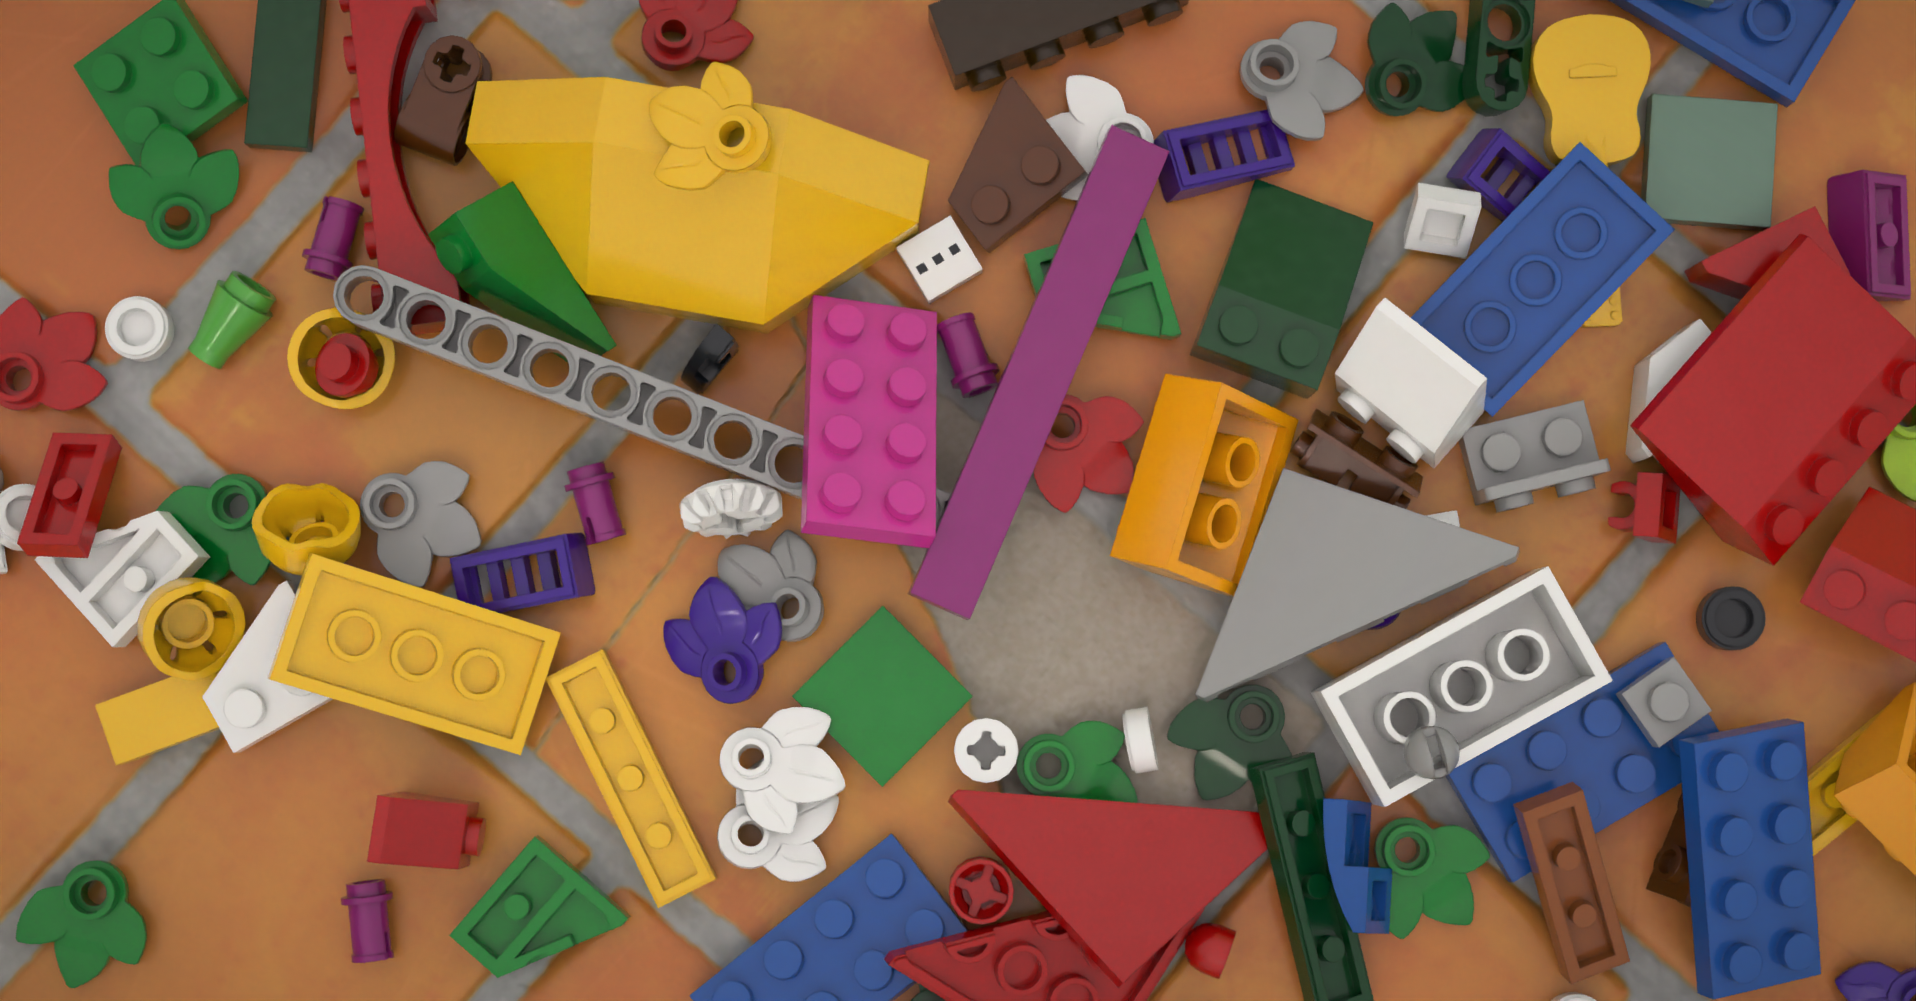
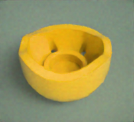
[287,308,396,409]
[252,483,361,575]
[137,577,245,681]

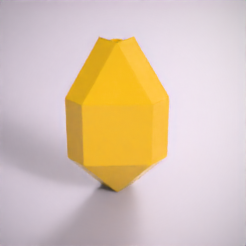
[465,77,930,334]

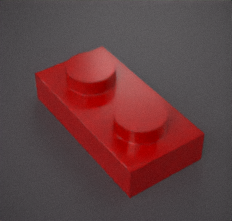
[17,433,122,558]

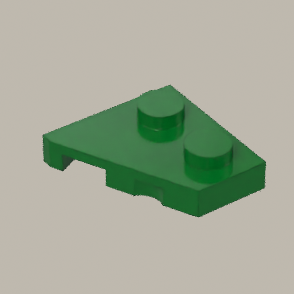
[1023,218,1181,340]
[449,835,631,978]

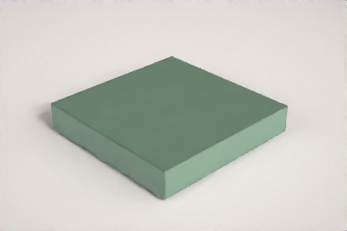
[1641,94,1778,231]

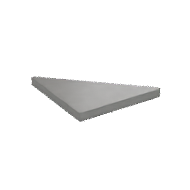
[1195,468,1520,702]

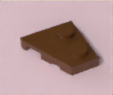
[948,77,1088,253]

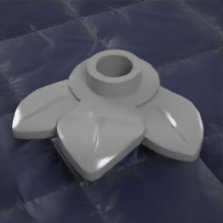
[1239,21,1364,141]
[360,461,482,588]
[717,530,824,642]

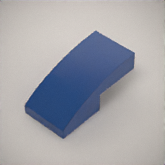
[1323,798,1392,934]

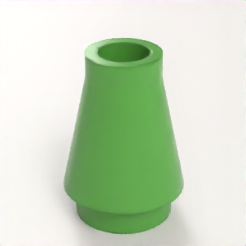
[188,271,276,369]

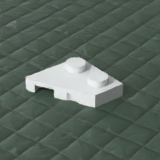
[35,511,210,647]
[202,581,333,753]

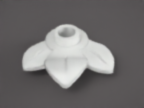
[1046,75,1154,201]
[719,707,846,834]
[717,759,839,882]

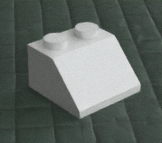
[1335,297,1487,468]

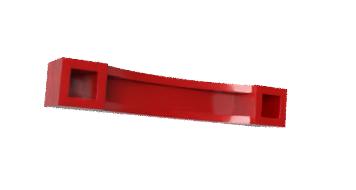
[339,0,470,335]

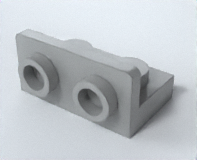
[1459,400,1611,513]

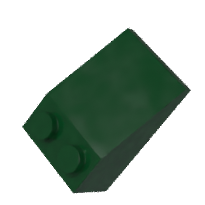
[1190,179,1374,399]

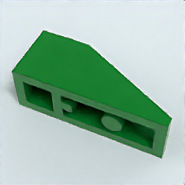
[428,181,617,363]

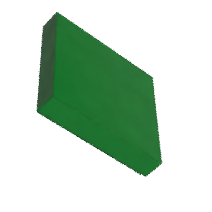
[792,606,973,787]

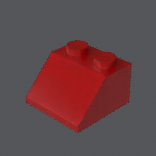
[1800,486,1916,662]

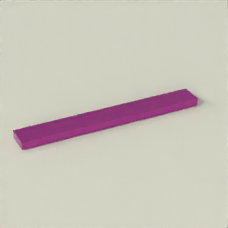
[908,125,1170,620]

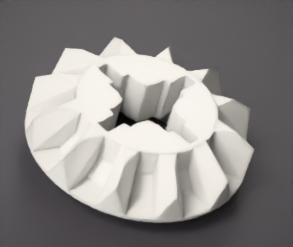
[679,479,783,539]

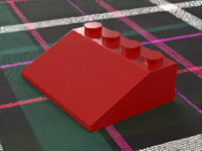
[1630,233,1916,566]

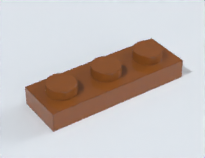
[1513,781,1630,984]

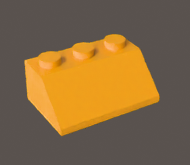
[1110,373,1299,597]
[1833,682,1916,876]

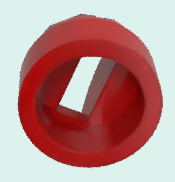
[1185,923,1236,979]

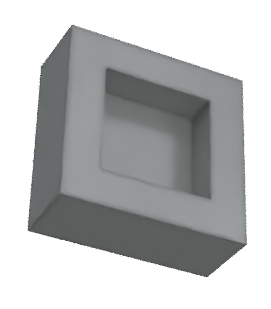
[1616,657,1712,747]

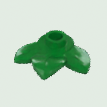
[108,122,239,249]
[156,474,271,585]
[1016,721,1138,803]
[1374,817,1490,939]
[16,860,147,988]

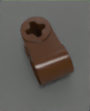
[394,35,493,166]

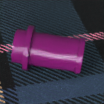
[302,196,364,281]
[937,312,999,398]
[564,461,626,546]
[341,879,394,963]

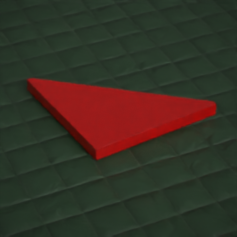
[948,789,1268,988]
[884,907,1206,1001]

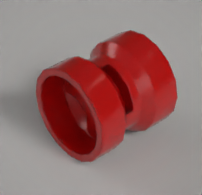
[949,856,1014,925]

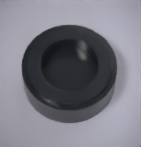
[1696,586,1766,651]

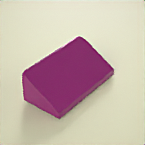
[1827,170,1911,301]

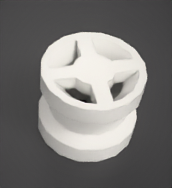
[954,718,1019,783]

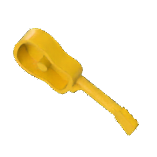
[1528,14,1651,328]

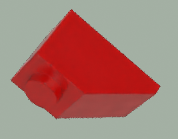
[1684,206,1850,300]
[367,792,486,869]

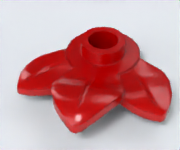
[638,0,754,71]
[0,297,108,411]
[1033,394,1144,513]

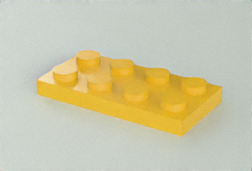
[268,553,561,755]

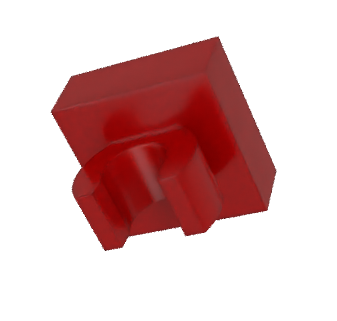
[1608,472,1681,544]

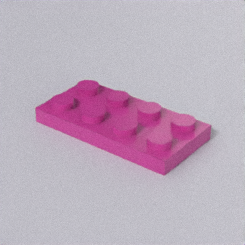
[801,295,937,548]

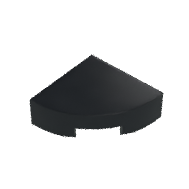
[681,324,739,394]

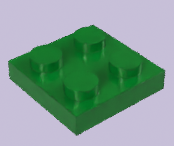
[73,0,248,166]

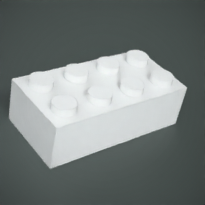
[1310,566,1613,807]

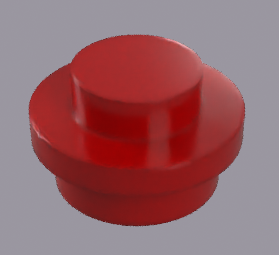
[315,333,379,398]

